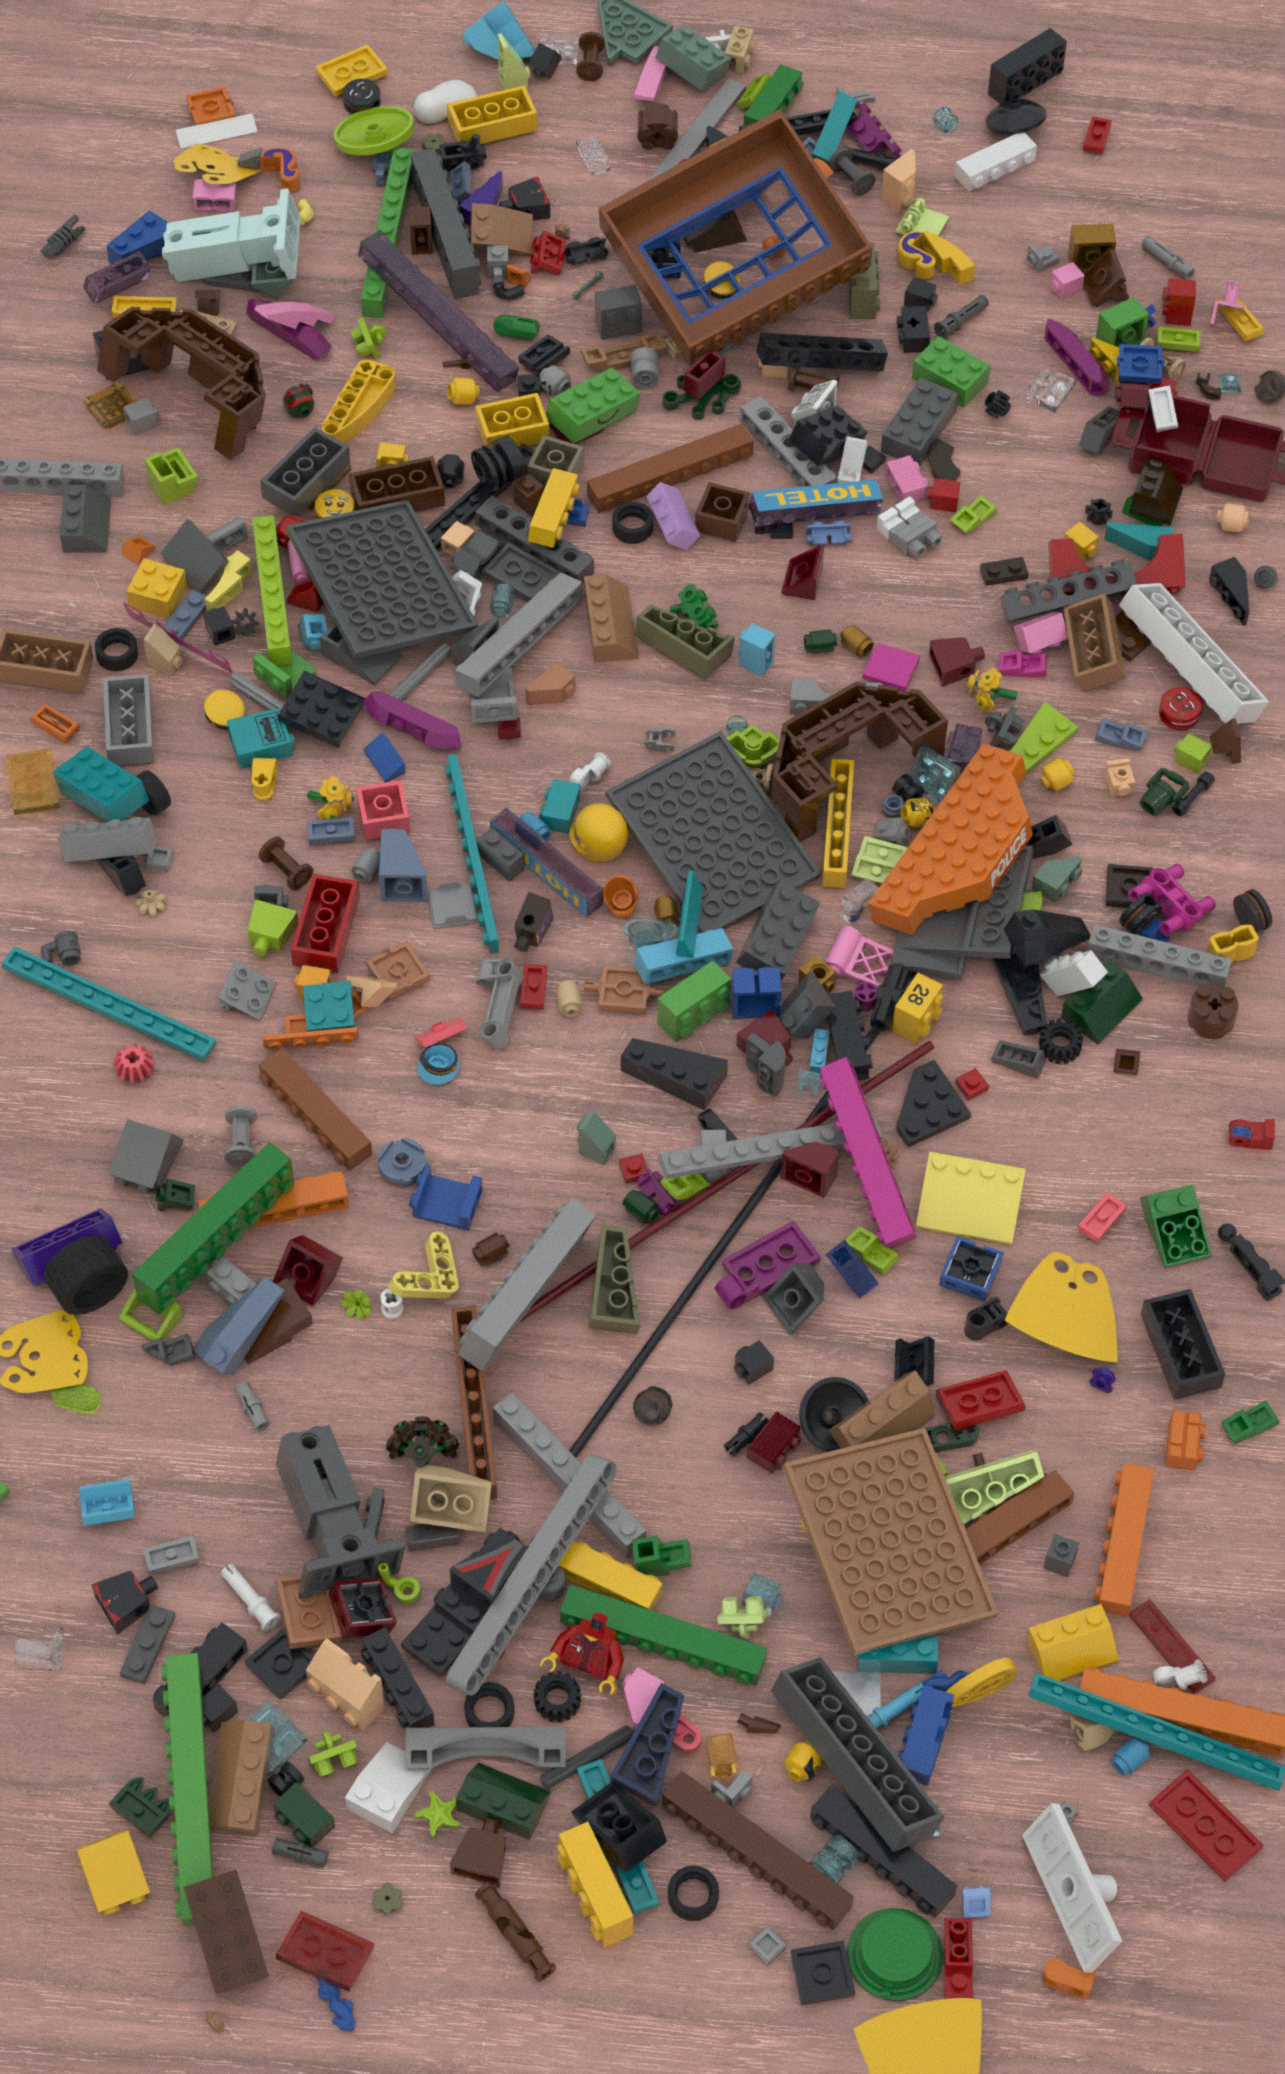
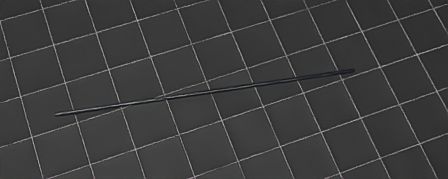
[569,971,922,1458]

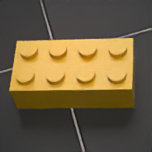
[447,85,537,144]
[556,1822,633,1948]

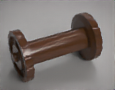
[576,31,605,81]
[788,367,840,392]
[258,836,314,891]

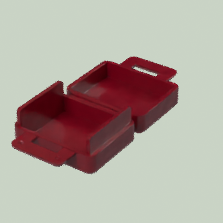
[1111,395,1285,502]

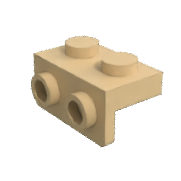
[725,26,756,75]

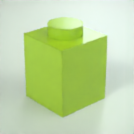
[1174,733,1212,774]

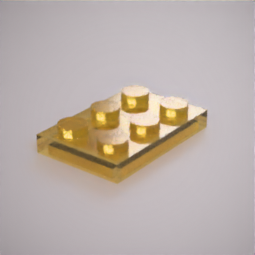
[5,748,60,815]

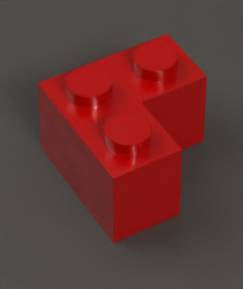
[1162,278,1196,326]

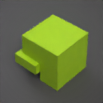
[145,447,199,505]

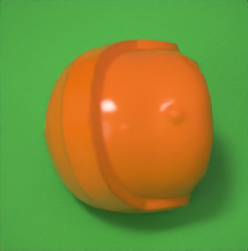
[763,235,786,258]

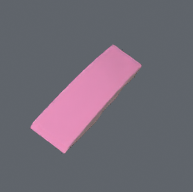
[634,46,668,102]
[254,302,335,329]

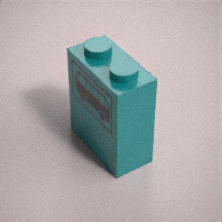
[227,707,295,769]

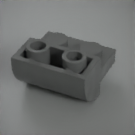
[745,1033,785,1097]

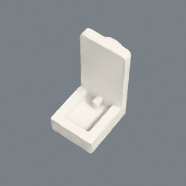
[837,437,867,483]
[452,570,482,616]

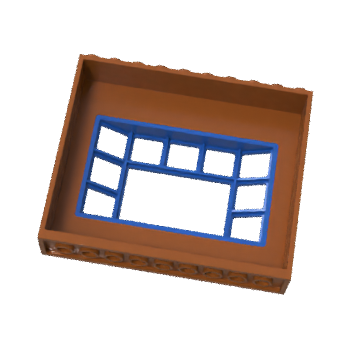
[599,109,872,366]

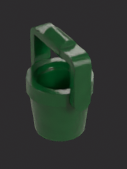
[1139,768,1190,816]

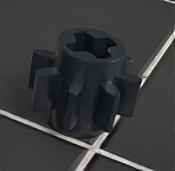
[985,390,1011,418]
[1085,498,1113,526]
[231,608,260,637]

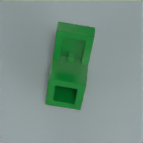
[632,1535,692,1576]

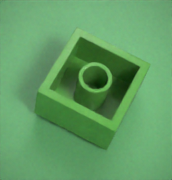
[1096,297,1149,347]

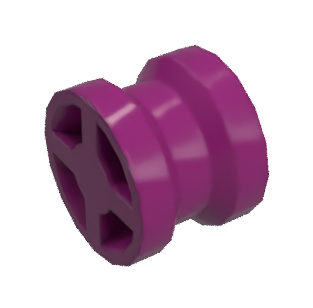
[854,982,878,1012]

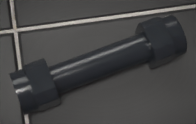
[1172,772,1215,816]

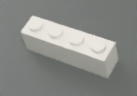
[954,132,1037,192]

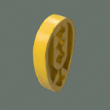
[946,1658,1018,1707]

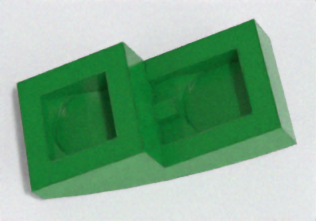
[1221,1400,1280,1444]

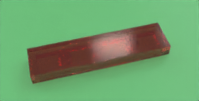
[1129,1599,1216,1694]

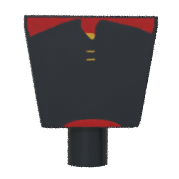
[499,176,550,221]
[91,1571,159,1634]

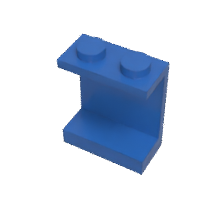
[409,1164,483,1230]

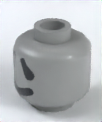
[539,365,571,397]

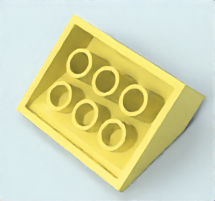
[916,1152,1026,1246]

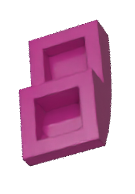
[999,650,1047,677]

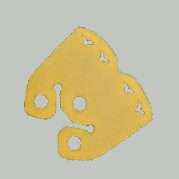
[173,144,261,184]
[0,1309,88,1393]

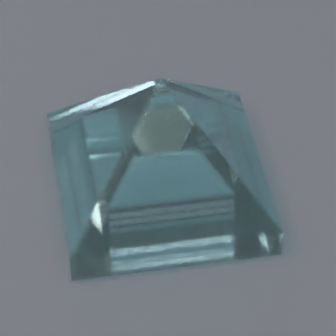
[1219,374,1241,393]

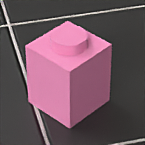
[1050,262,1085,299]

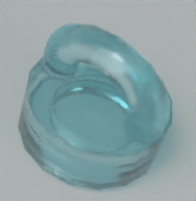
[726,715,748,736]

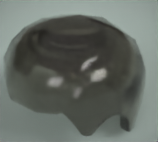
[1255,370,1285,404]
[633,1386,673,1427]

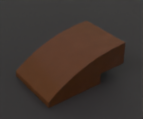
[245,1278,313,1364]

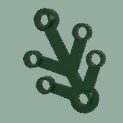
[662,374,741,420]

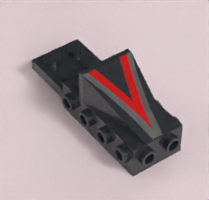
[401,1527,529,1678]

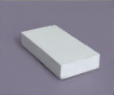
[1148,386,1178,432]

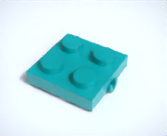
[303,981,355,1032]

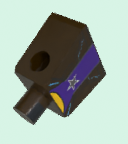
[514,892,554,952]

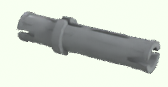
[1141,235,1195,280]

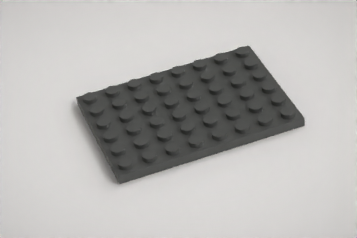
[286,500,478,659]
[605,731,821,933]

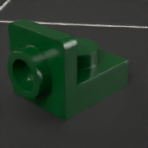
[155,1179,195,1211]

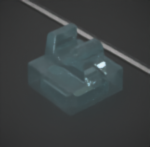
[798,1069,822,1094]

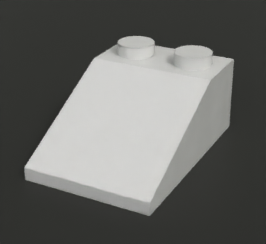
[345,1742,432,1834]

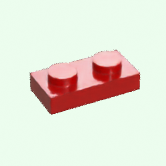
[1083,116,1112,154]
[520,964,547,1010]

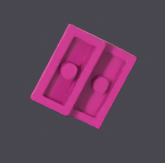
[862,643,920,691]

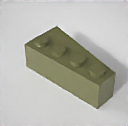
[849,243,880,319]
[635,605,735,679]
[588,1225,640,1334]

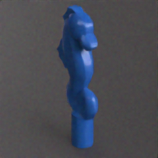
[921,1670,974,1691]
[315,1968,356,2031]

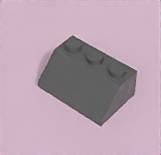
[60,485,111,553]

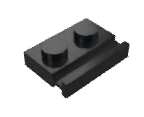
[518,335,570,375]

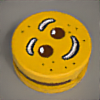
[314,489,355,519]

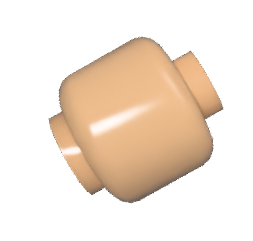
[1217,503,1250,533]

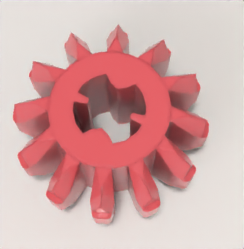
[113,1042,154,1084]

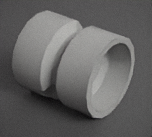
[631,347,659,388]

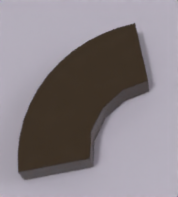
[929,438,961,481]

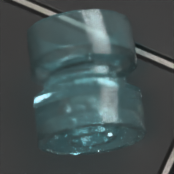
[809,1835,860,1884]

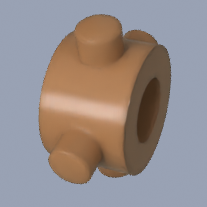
[554,224,570,239]
[206,2011,224,2033]

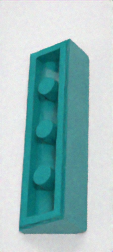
[676,870,703,958]

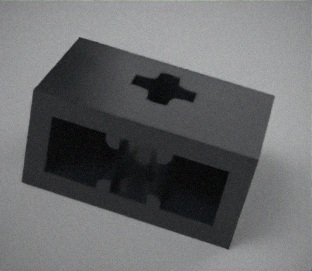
[896,306,930,353]

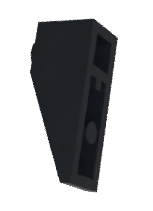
[1025,815,1073,859]
[96,856,146,896]

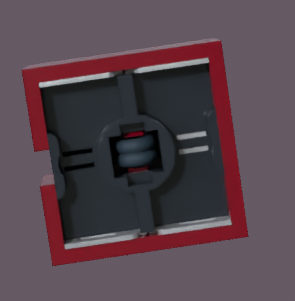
[328,1578,397,1638]

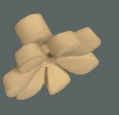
[136,890,166,917]

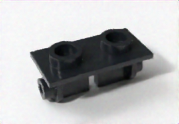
[564,237,609,265]

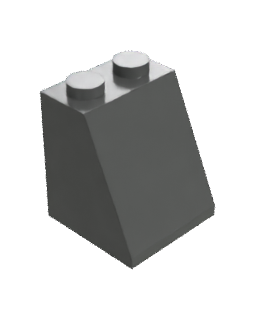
[108,1119,184,1193]

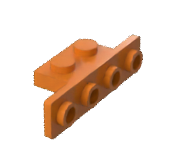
[262,1014,359,1050]

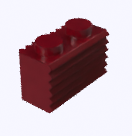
[684,349,726,400]
[1115,382,1148,409]
[747,1411,802,1473]

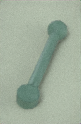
[572,271,603,300]

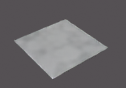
[832,1671,881,1716]

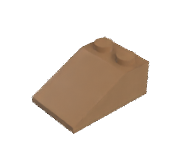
[469,203,533,256]

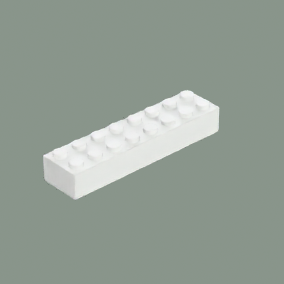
[1119,583,1269,724]

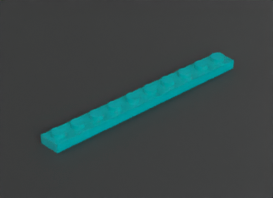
[444,754,499,954]
[1,946,217,1062]
[1028,1672,1285,1791]

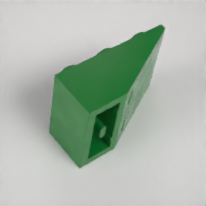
[1140,1184,1212,1267]

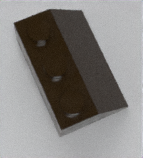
[1129,458,1183,526]

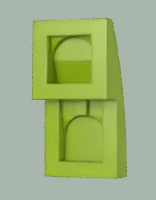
[950,495,997,534]
[660,1173,710,1200]
[844,1226,899,1275]

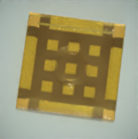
[83,381,136,431]

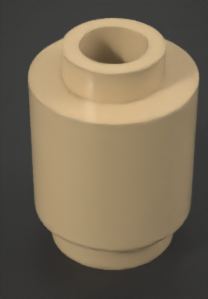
[556,980,583,1017]

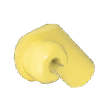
[298,199,314,226]

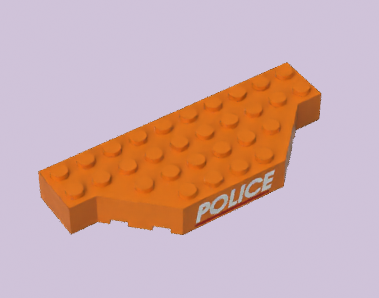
[868,743,1033,935]

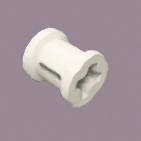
[380,1289,403,1319]

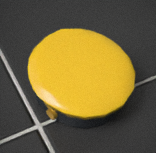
[704,261,741,299]
[204,689,245,730]

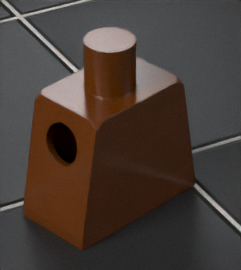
[450,1818,506,1888]

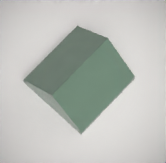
[251,261,293,299]

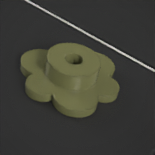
[421,133,445,151]
[372,1883,402,1914]

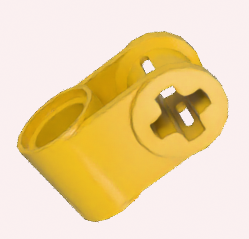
[251,758,278,801]

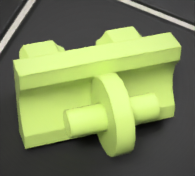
[717,1596,770,1639]

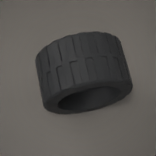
[44,1235,129,1315]

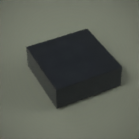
[862,445,886,473]

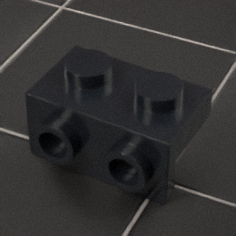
[894,1336,935,1387]

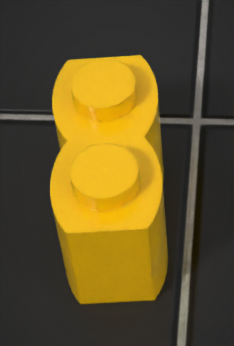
[1206,925,1259,963]

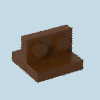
[1083,248,1129,307]

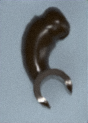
[1196,372,1222,400]

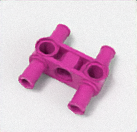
[1128,863,1216,936]

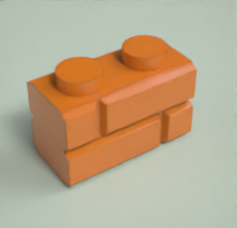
[1165,1410,1206,1470]

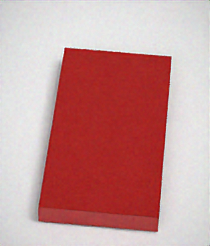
[1149,1769,1264,1882]

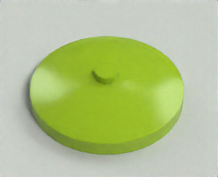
[333,106,415,155]

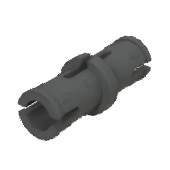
[272,1837,329,1868]

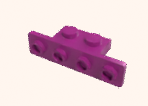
[847,100,902,158]

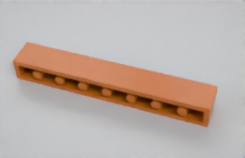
[1080,1668,1285,1757]

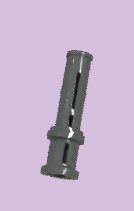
[934,295,989,339]

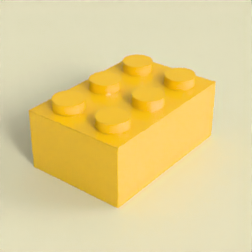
[475,393,549,447]

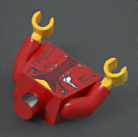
[540,1613,624,1696]

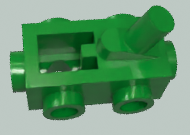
[670,584,719,629]

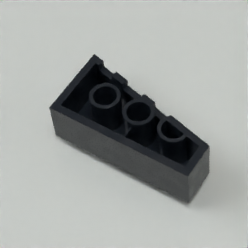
[621,1038,728,1111]

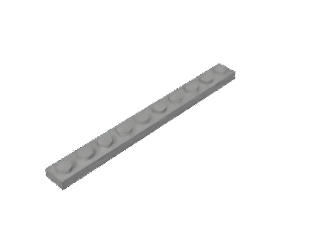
[658,1116,883,1179]

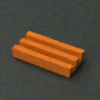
[30,703,80,743]

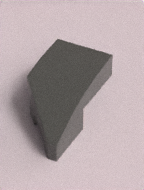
[141,1334,196,1366]

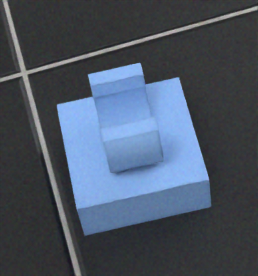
[962,1886,991,1918]

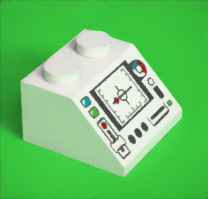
[791,380,838,428]

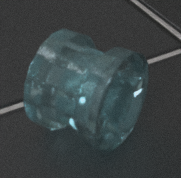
[933,106,958,133]

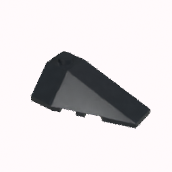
[1003,909,1091,966]

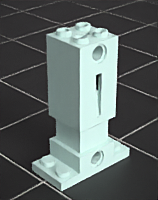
[162,188,301,282]

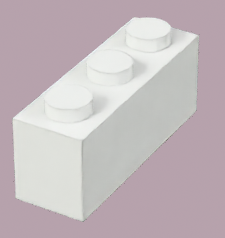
[1040,950,1108,997]

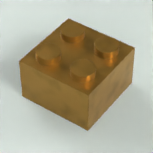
[1068,224,1116,272]

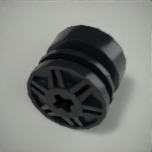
[471,435,526,492]

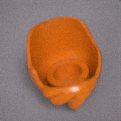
[603,875,639,919]

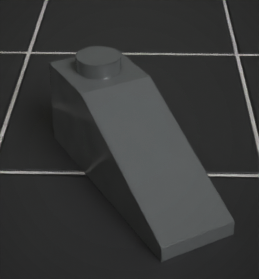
[1078,406,1120,454]

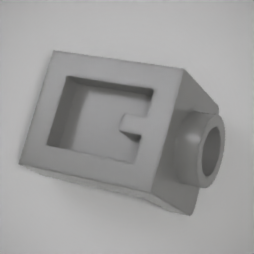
[1026,244,1060,273]

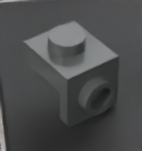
[254,885,288,908]

